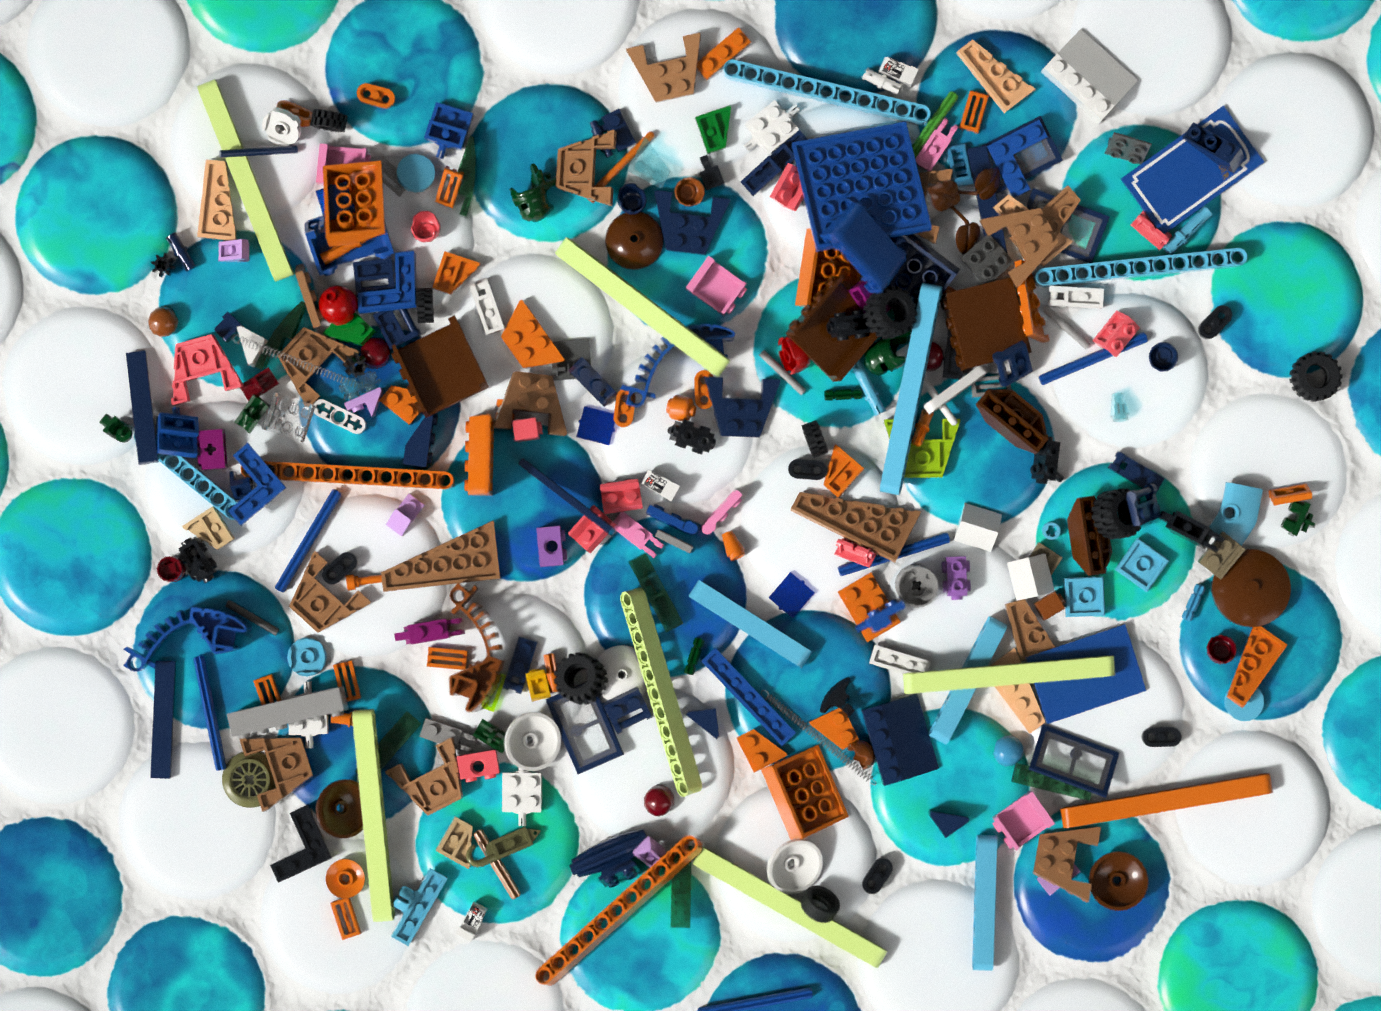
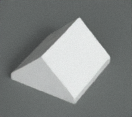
[237,326,270,368]
[954,503,1002,552]
[1007,554,1055,601]

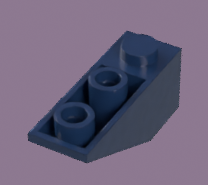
[1182,122,1245,173]
[403,414,438,468]

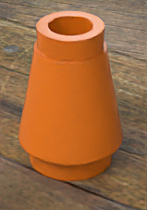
[722,530,745,561]

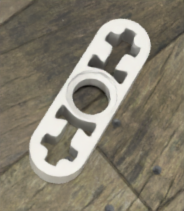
[313,399,366,434]

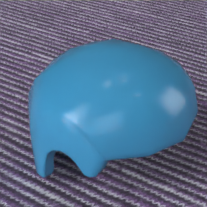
[993,735,1023,767]

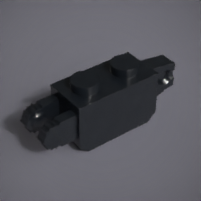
[1159,511,1225,553]

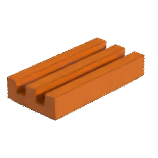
[959,90,989,134]
[435,166,464,208]
[1269,483,1312,506]
[426,647,468,670]
[333,660,361,702]
[253,674,282,705]
[330,898,361,940]

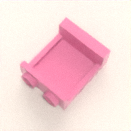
[316,143,371,185]
[686,256,747,316]
[992,791,1055,851]

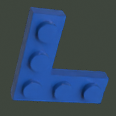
[987,120,1048,198]
[358,251,417,314]
[228,443,286,526]

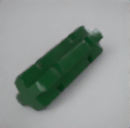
[824,388,862,401]
[684,637,705,675]

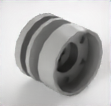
[895,564,939,608]

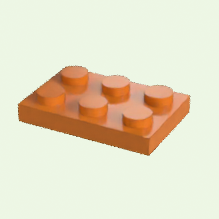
[838,572,901,642]

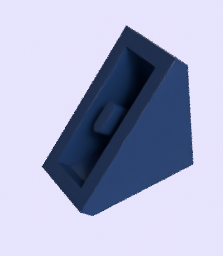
[686,708,719,739]
[928,810,969,838]

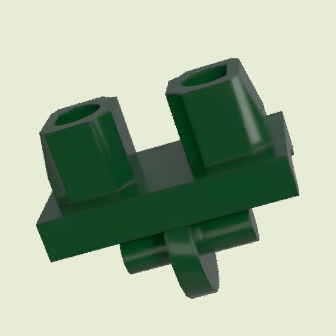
[234,394,270,434]
[99,413,133,443]
[1280,502,1316,537]
[472,719,506,754]

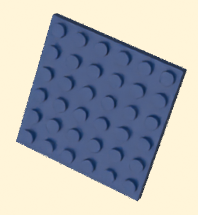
[792,121,932,252]

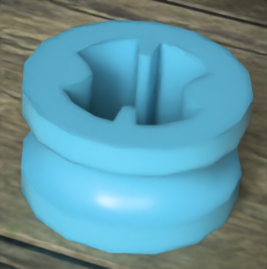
[1042,522,1060,540]

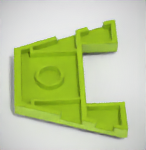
[884,419,960,478]

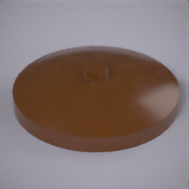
[1211,549,1291,627]

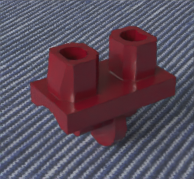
[240,367,279,401]

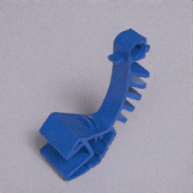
[620,324,735,408]
[123,607,252,672]

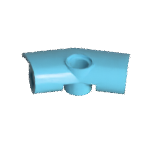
[1209,482,1263,546]

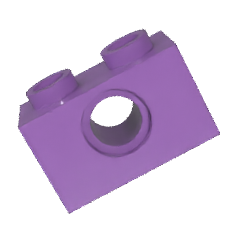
[536,526,567,567]

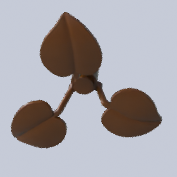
[927,167,1000,254]

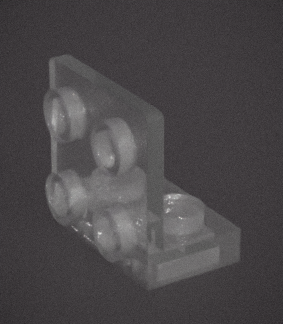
[262,392,315,442]

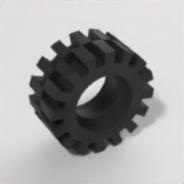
[310,109,348,132]
[416,288,434,323]
[801,420,828,458]

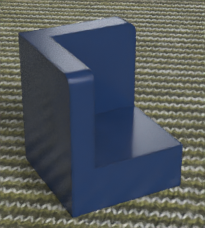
[214,311,244,343]
[229,471,254,500]

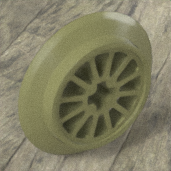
[222,752,276,808]

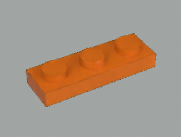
[697,27,751,80]

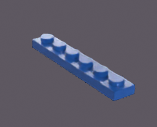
[701,648,796,746]

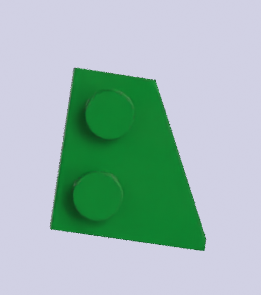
[695,105,731,155]
[323,313,376,346]

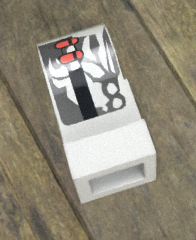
[879,57,918,88]
[641,470,680,502]
[456,902,488,942]

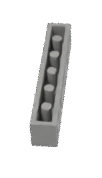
[227,686,349,739]

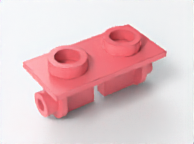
[1131,211,1172,250]
[834,538,877,568]

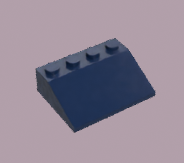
[886,234,961,311]
[861,694,939,786]

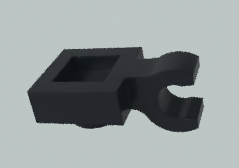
[699,155,725,191]

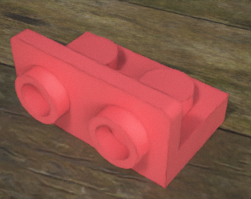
[770,163,804,211]
[1092,310,1140,357]
[600,479,643,514]
[568,505,616,554]

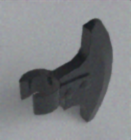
[820,677,855,716]

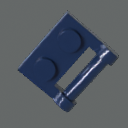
[353,258,396,297]
[373,309,422,350]
[992,340,1033,387]
[1126,483,1161,526]
[602,686,653,734]

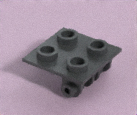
[1104,132,1152,165]
[960,235,1014,284]
[552,339,591,381]

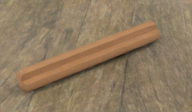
[473,829,521,899]

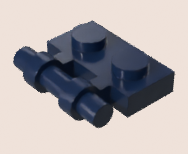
[589,109,636,158]

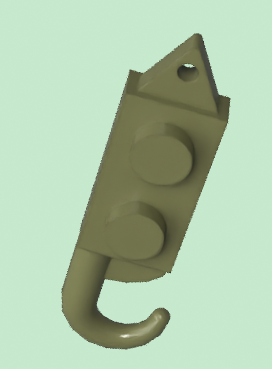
[466,827,541,867]

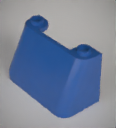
[819,203,906,293]
[304,215,394,276]

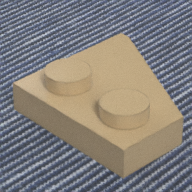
[182,506,235,550]
[435,816,473,869]

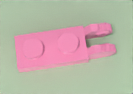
[915,118,958,172]
[701,489,742,535]
[614,512,664,558]

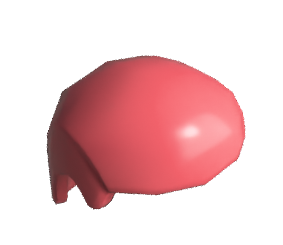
[411,211,441,243]

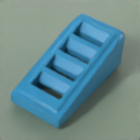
[946,144,973,187]

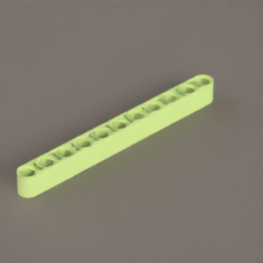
[197,79,294,282]
[555,237,730,377]
[620,588,702,797]
[903,656,1115,694]
[353,709,395,922]
[692,847,888,968]

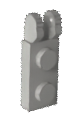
[419,718,476,752]

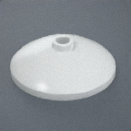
[597,645,647,700]
[504,712,561,771]
[767,839,823,894]

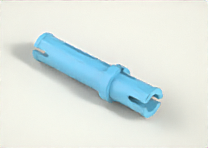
[1163,206,1213,255]
[852,359,886,416]

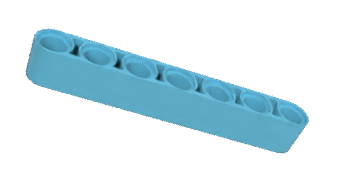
[134,433,238,520]
[689,580,812,668]
[928,616,1008,744]
[972,835,997,971]

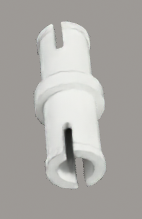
[862,68,902,96]

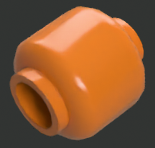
[666,395,697,421]

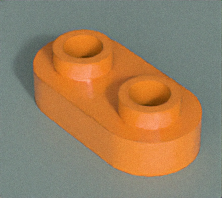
[357,83,396,109]
[276,100,312,127]
[694,370,713,409]
[614,390,636,428]

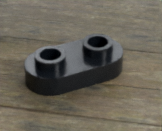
[1198,305,1232,339]
[788,459,827,480]
[322,552,358,584]
[1141,727,1182,747]
[862,857,893,894]

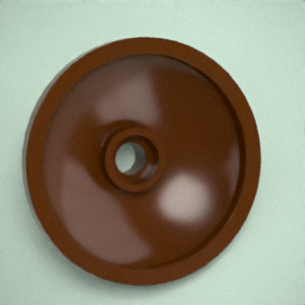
[605,212,663,270]
[316,779,363,838]
[1089,851,1148,911]

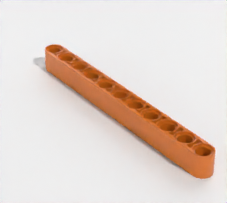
[240,461,455,490]
[1060,773,1273,828]
[535,835,703,986]

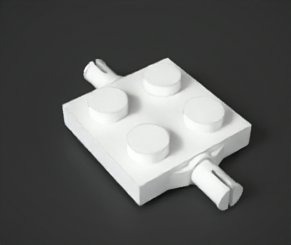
[744,100,800,155]
[288,681,329,748]
[502,767,542,826]

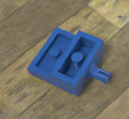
[424,102,474,159]
[156,407,199,458]
[854,599,906,633]

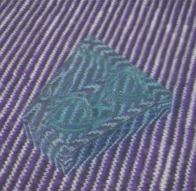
[627,137,671,189]

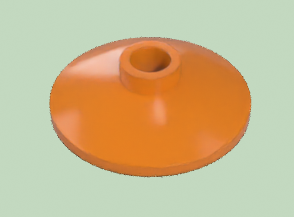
[325,859,365,899]

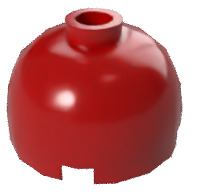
[319,285,358,326]
[778,336,811,375]

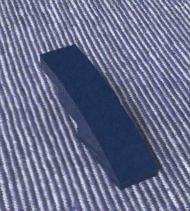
[740,130,808,196]

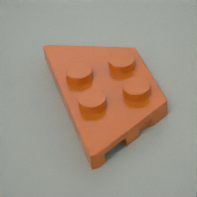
[501,300,566,369]

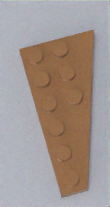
[790,492,921,563]
[381,520,500,592]

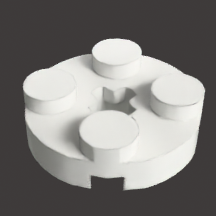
[262,107,301,146]

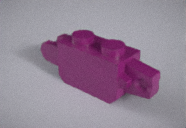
[394,618,465,645]

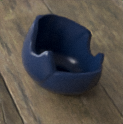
[617,183,647,215]
[1149,342,1178,372]

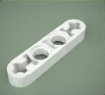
[924,365,989,415]

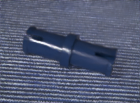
[165,232,197,272]

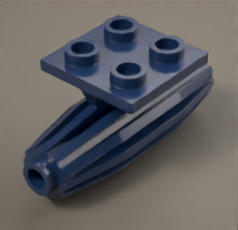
[569,829,647,888]

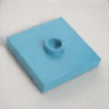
[1114,538,1170,592]
[1064,577,1105,617]

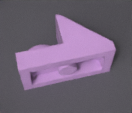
[218,239,249,262]
[344,387,383,417]
[386,493,425,536]

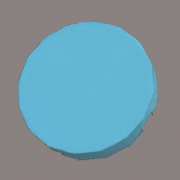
[396,154,435,193]
[287,638,327,677]
[1224,688,1264,721]

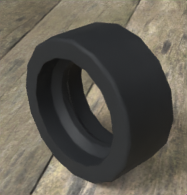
[801,886,840,923]

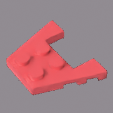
[171,334,244,406]

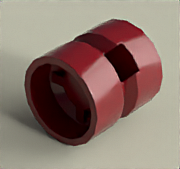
[157,556,186,582]

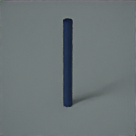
[219,145,298,158]

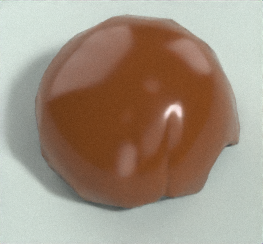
[674,177,705,207]
[148,306,178,337]
[848,740,875,769]

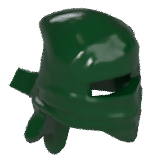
[509,163,556,222]
[863,330,912,376]

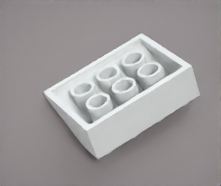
[1041,29,1138,124]

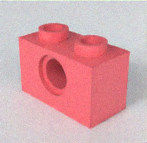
[512,418,543,443]
[457,749,500,782]

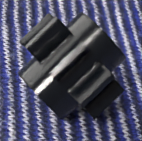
[151,253,176,278]
[342,352,369,378]

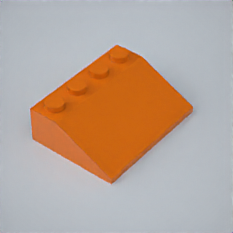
[323,160,385,247]
[795,228,862,307]
[464,415,494,496]
[761,745,849,840]

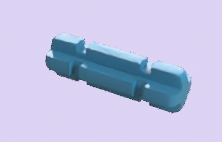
[1182,584,1206,621]

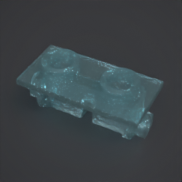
[339,371,381,400]

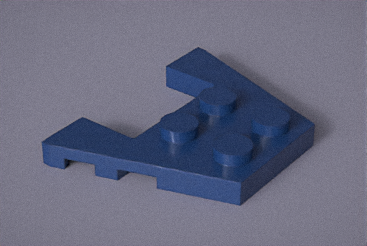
[655,190,730,255]
[704,377,780,437]

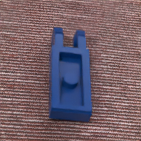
[646,504,698,535]

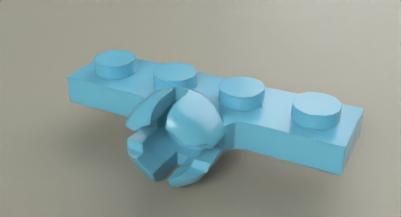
[391,868,448,946]

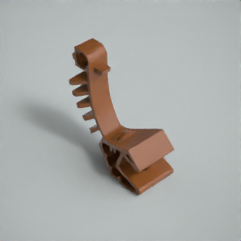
[449,583,505,712]

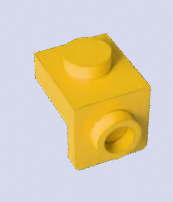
[526,669,551,702]

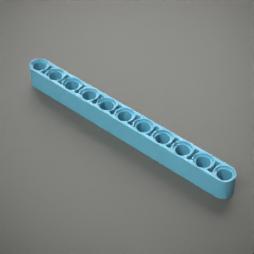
[724,60,931,125]
[1034,248,1247,287]
[880,283,942,495]

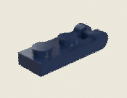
[568,357,617,407]
[1108,451,1165,494]
[502,637,538,694]

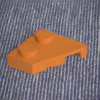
[823,444,864,498]

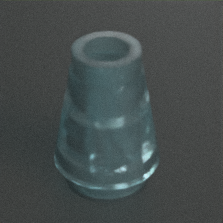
[1110,392,1130,422]

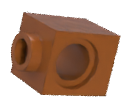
[1033,592,1065,620]

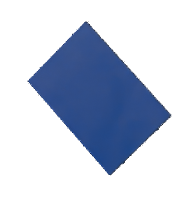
[1026,624,1146,724]

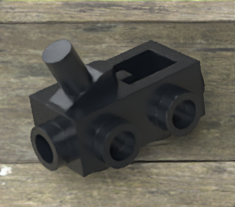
[826,310,871,341]
[667,419,716,455]
[1030,437,1064,484]
[178,537,218,583]

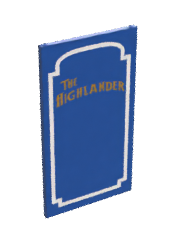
[1121,105,1264,234]

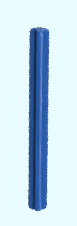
[1038,332,1148,385]
[275,489,342,593]
[838,533,950,576]
[193,656,226,771]
[697,987,813,1011]

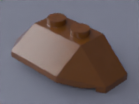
[976,389,1049,454]
[1067,496,1112,576]

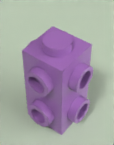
[941,556,971,600]

